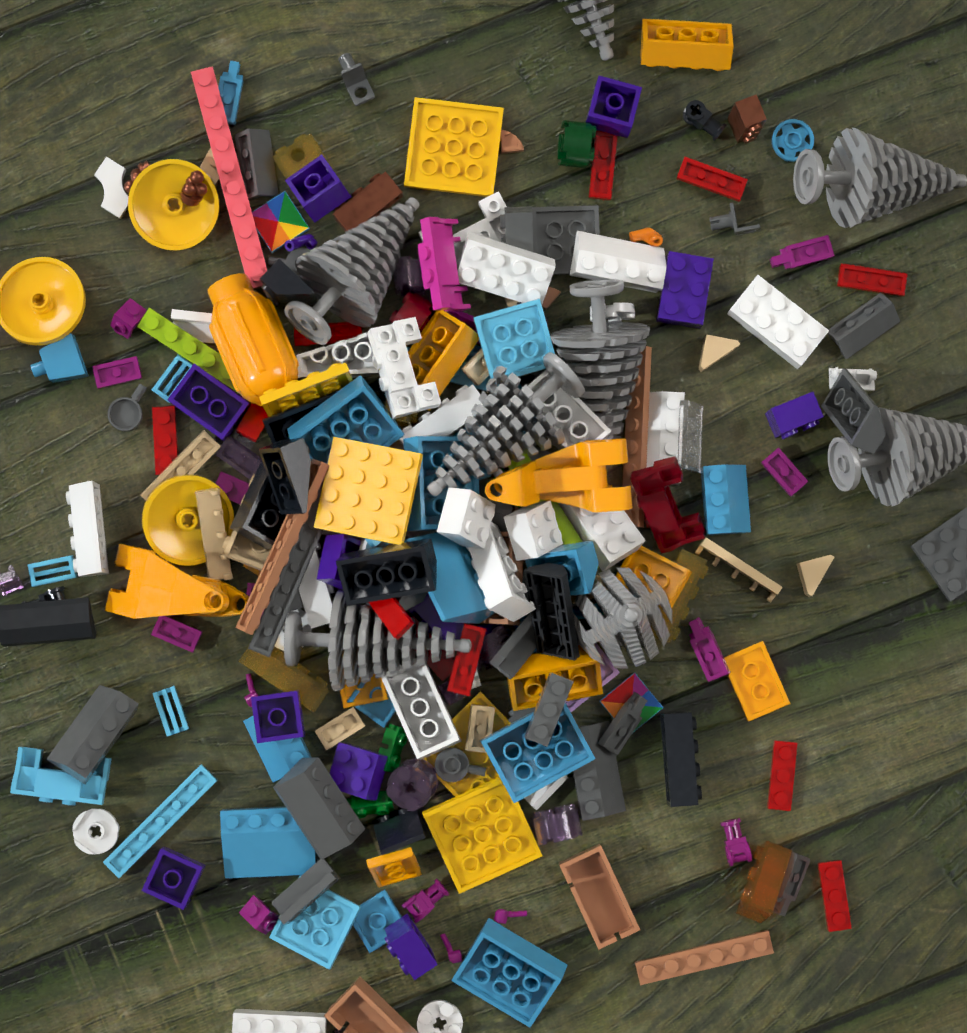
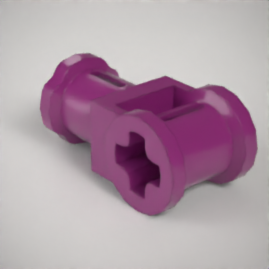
[721,818,752,867]
[401,878,450,923]

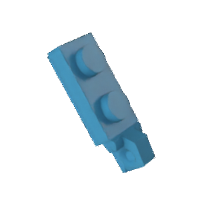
[218,61,243,125]

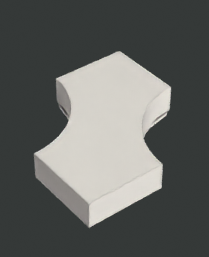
[94,157,129,219]

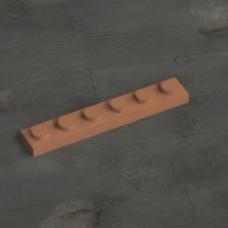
[635,930,774,985]

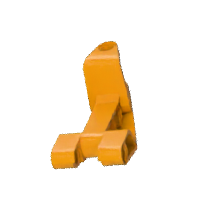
[485,438,632,512]
[105,544,249,619]

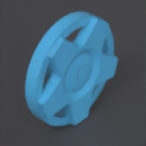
[772,119,814,162]

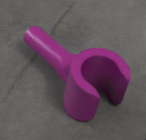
[244,673,258,707]
[494,909,527,924]
[440,933,462,963]

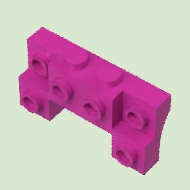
[418,217,471,312]

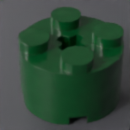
[557,120,596,168]

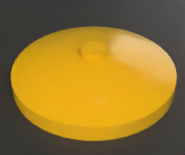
[128,159,219,250]
[0,257,86,345]
[142,474,234,566]

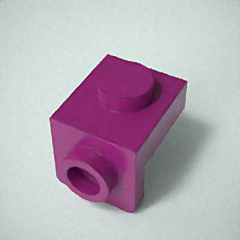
[110,298,147,339]
[239,895,279,935]

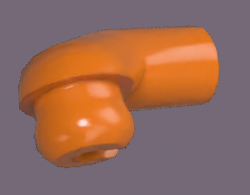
[629,228,663,247]

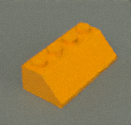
[641,19,733,71]
[408,310,479,411]
[507,644,603,711]

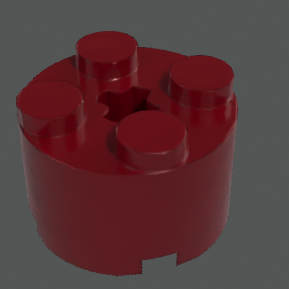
[389,292,436,345]

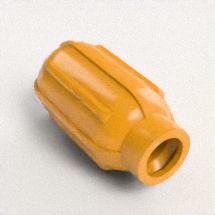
[208,273,299,406]

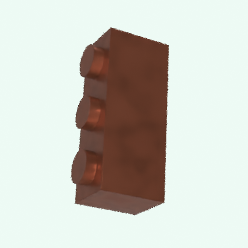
[728,94,767,144]
[333,171,403,232]

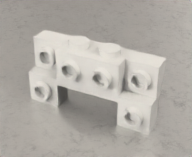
[418,191,507,265]
[367,317,441,419]

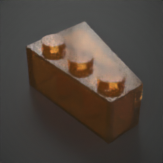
[736,841,792,923]

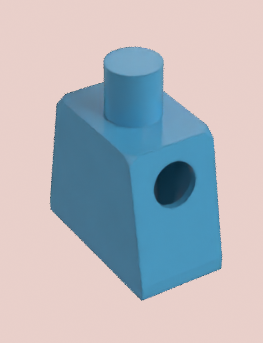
[30,333,89,383]

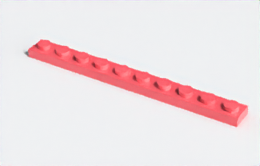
[191,66,267,289]

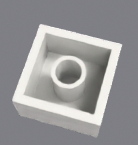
[437,488,496,549]
[504,500,563,561]

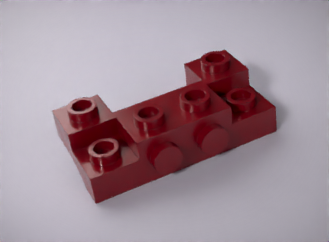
[630,456,706,554]

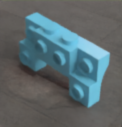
[10,747,111,805]

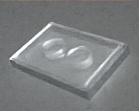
[678,400,703,473]

